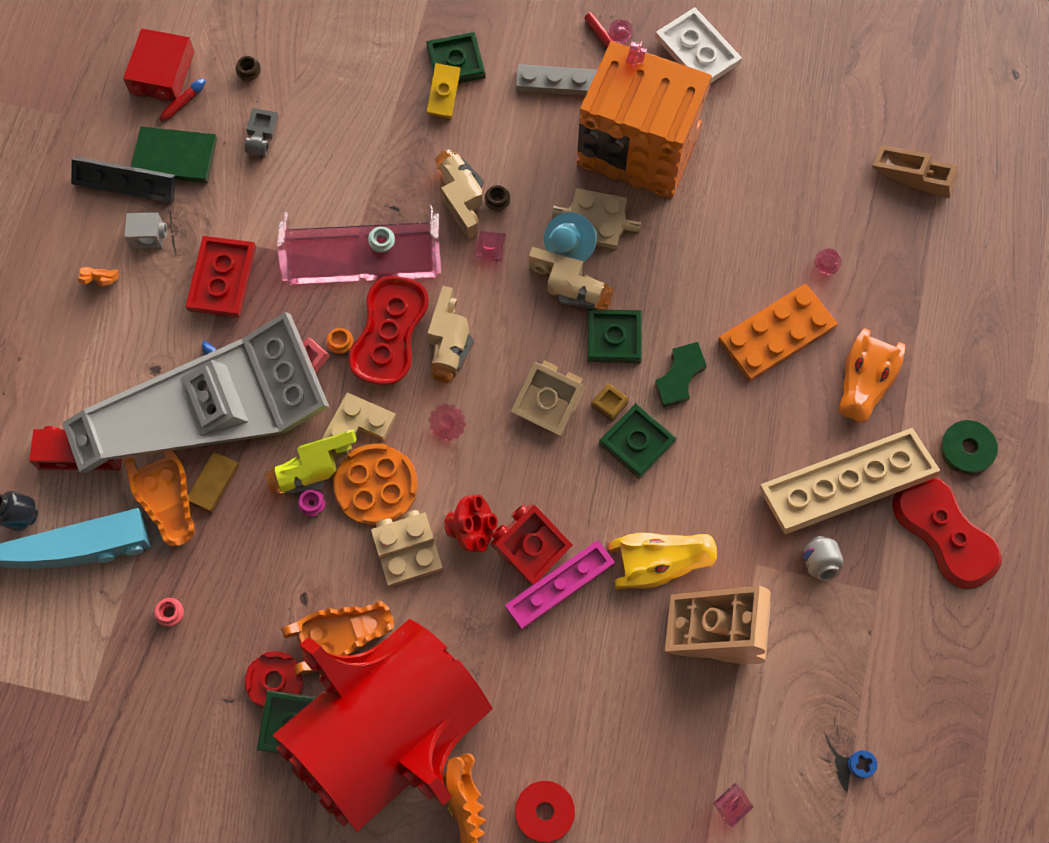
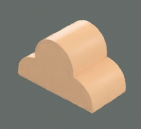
[665,586,771,665]

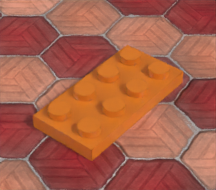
[718,283,838,382]

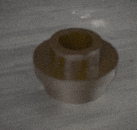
[235,56,261,81]
[484,185,510,211]

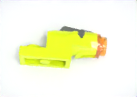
[265,429,357,494]

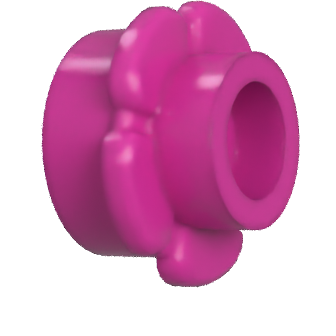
[298,490,326,517]

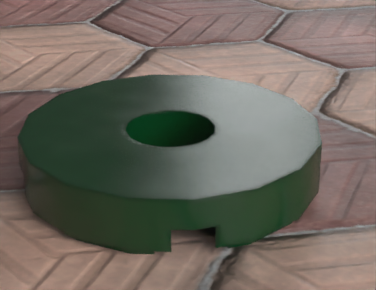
[940,420,998,475]

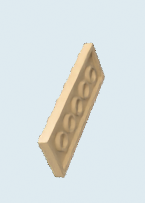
[760,428,940,535]

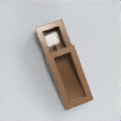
[872,145,959,198]

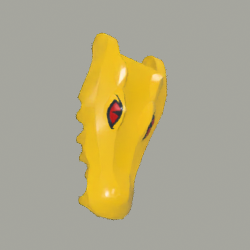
[607,533,717,590]

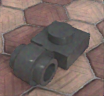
[245,108,279,158]

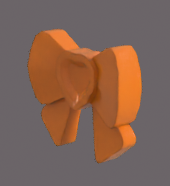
[78,267,119,286]

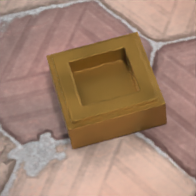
[591,383,630,422]

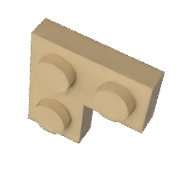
[322,392,397,453]

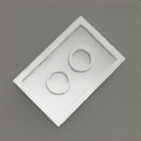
[655,7,742,84]

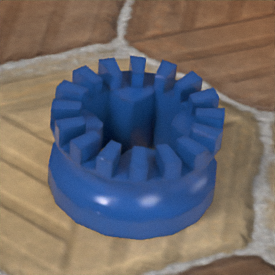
[848,750,877,778]

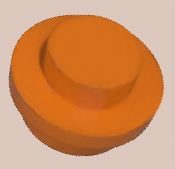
[326,328,354,354]

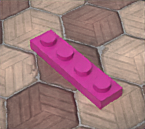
[505,540,615,630]

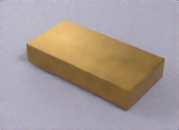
[188,451,240,513]

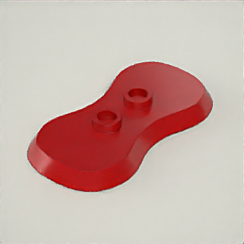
[348,276,429,385]
[892,477,1002,589]

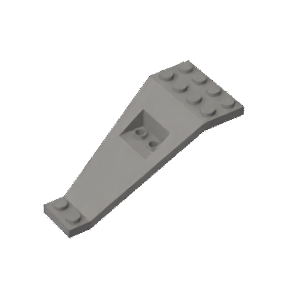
[62,312,329,473]

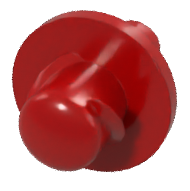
[444,495,498,552]

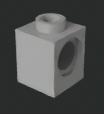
[124,213,167,249]

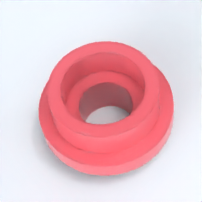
[154,598,184,627]

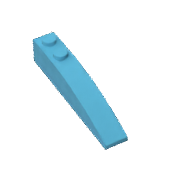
[0,508,151,569]

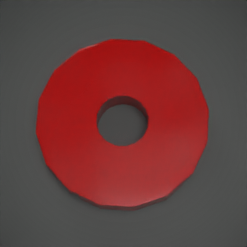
[244,651,304,709]
[515,781,575,843]

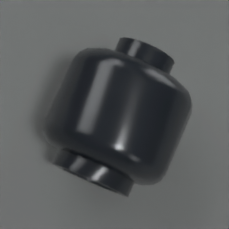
[0,490,38,531]

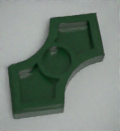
[655,342,707,407]

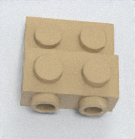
[511,360,587,435]
[371,510,443,588]

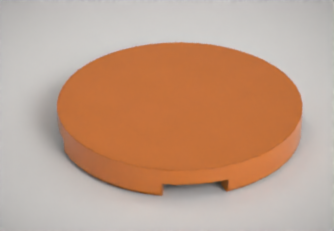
[333,444,418,526]

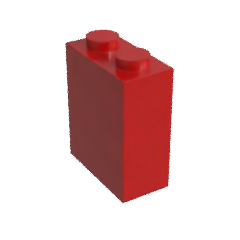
[123,28,195,101]

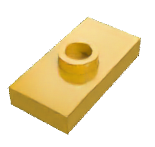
[427,63,460,119]

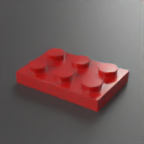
[185,235,256,318]

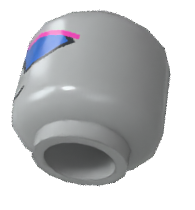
[802,536,844,581]

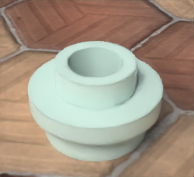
[368,227,395,253]

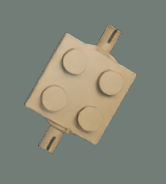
[552,188,641,250]

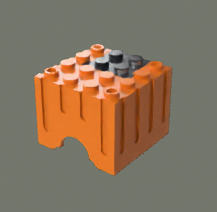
[577,41,712,198]

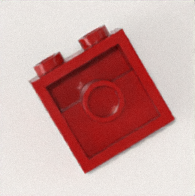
[490,504,573,585]

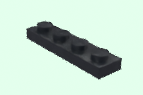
[71,157,175,203]

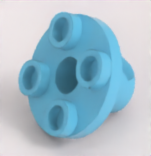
[544,212,597,262]

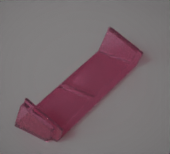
[277,205,442,284]

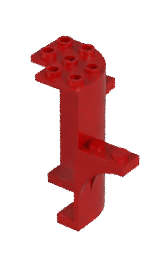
[273,618,493,832]

